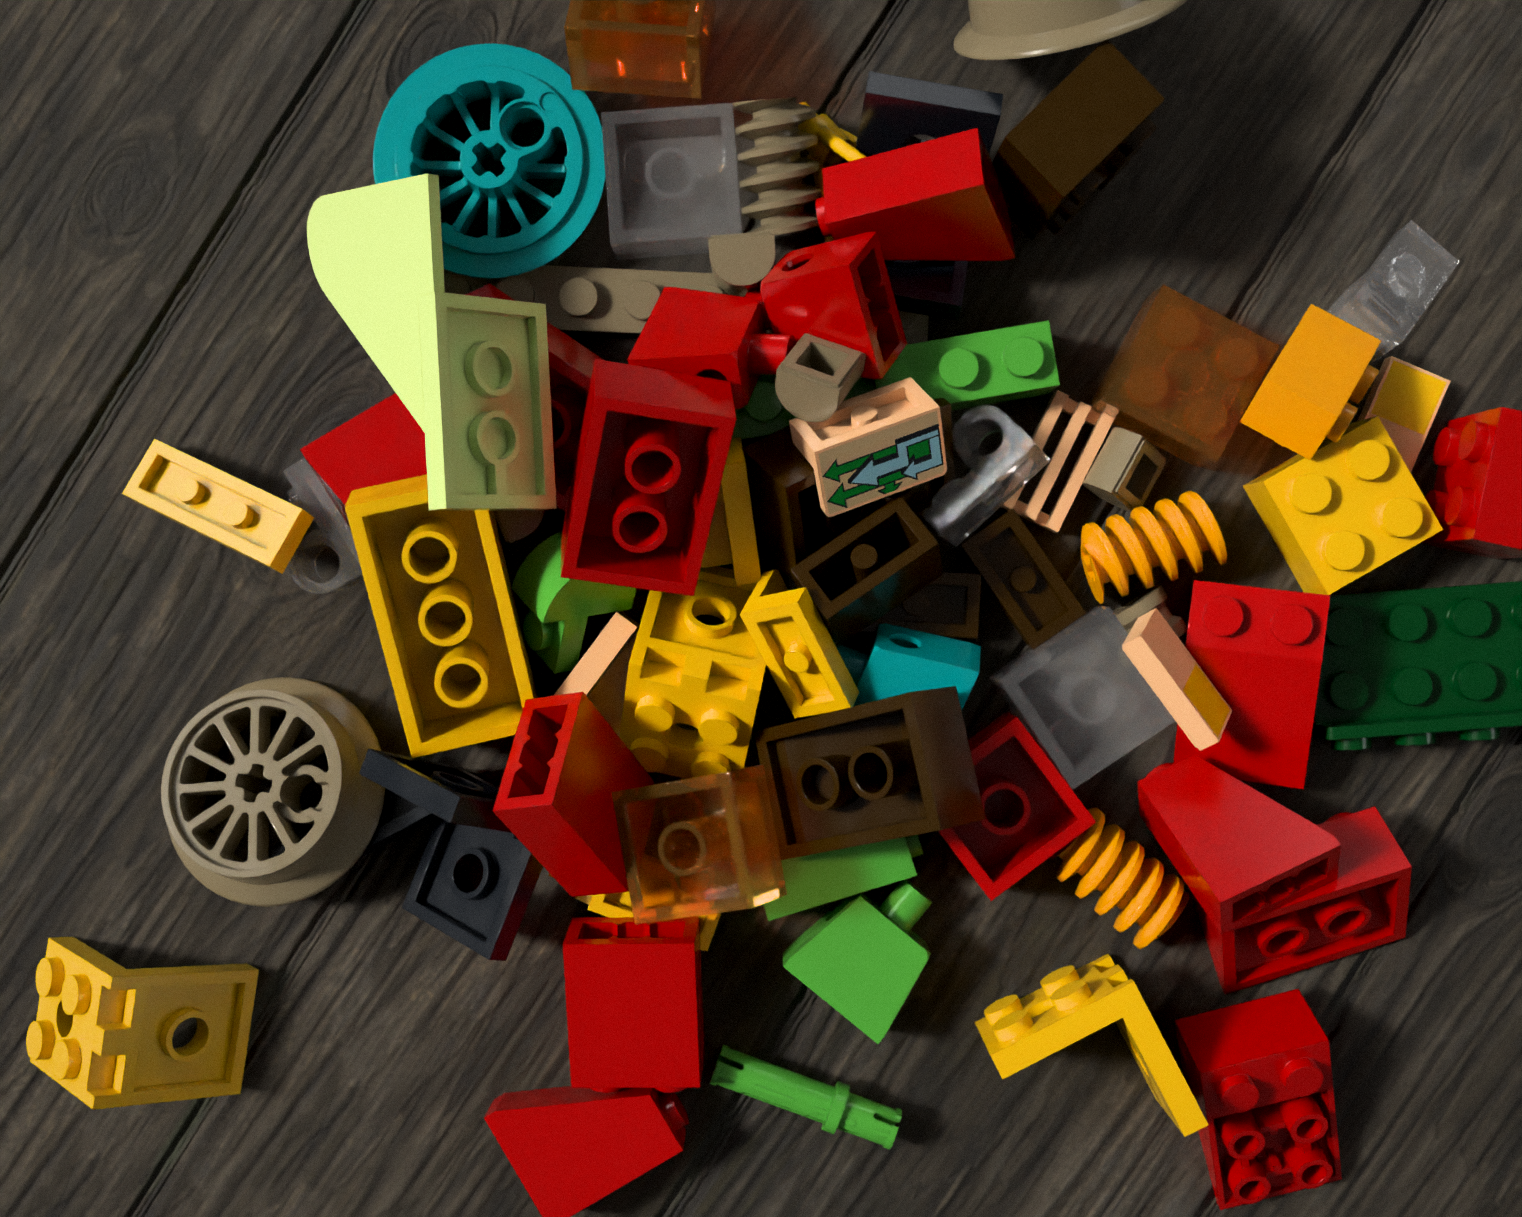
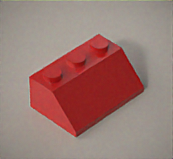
[1193,806,1412,994]

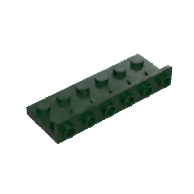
[1312,581,1522,750]

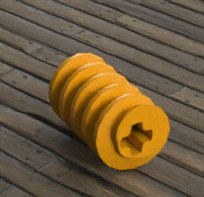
[1081,490,1227,604]
[1048,807,1189,949]

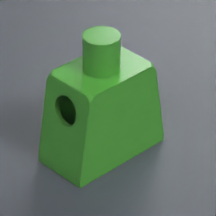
[783,879,933,1044]

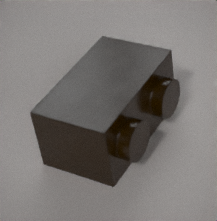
[790,495,943,647]

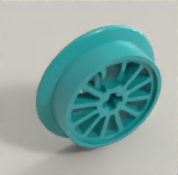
[373,43,607,278]

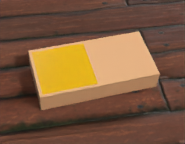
[1358,356,1451,472]
[1122,608,1232,751]

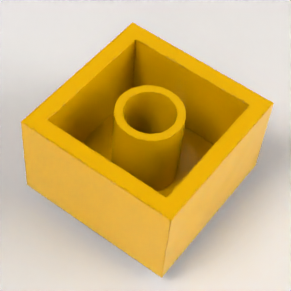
[1243,416,1443,595]

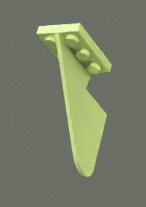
[307,173,557,510]

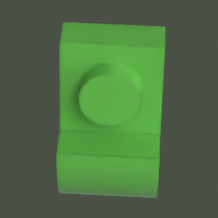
[512,531,636,674]

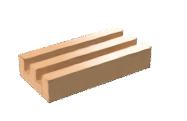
[998,390,1115,533]

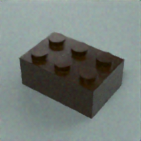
[992,40,1165,241]

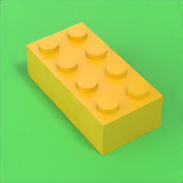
[345,474,538,758]

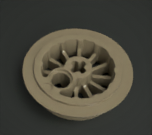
[954,0,1187,60]
[161,677,385,907]

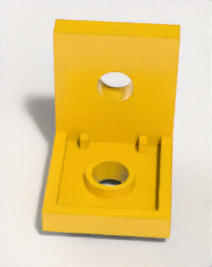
[619,566,784,790]
[26,937,259,1110]
[975,954,1209,1137]

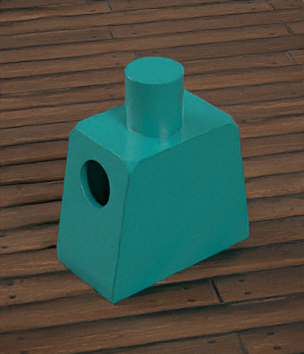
[835,623,981,711]

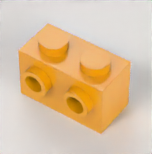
[1240,304,1382,460]

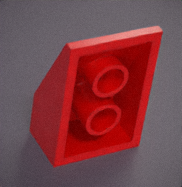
[1173,580,1331,789]

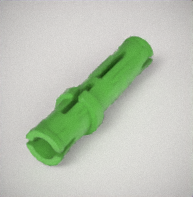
[710,1044,902,1150]

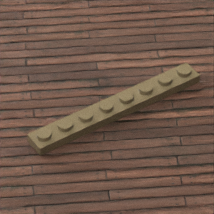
[444,265,929,345]

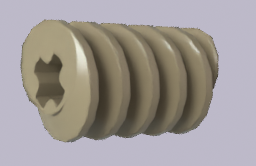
[733,97,821,235]

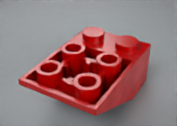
[1175,989,1342,1210]

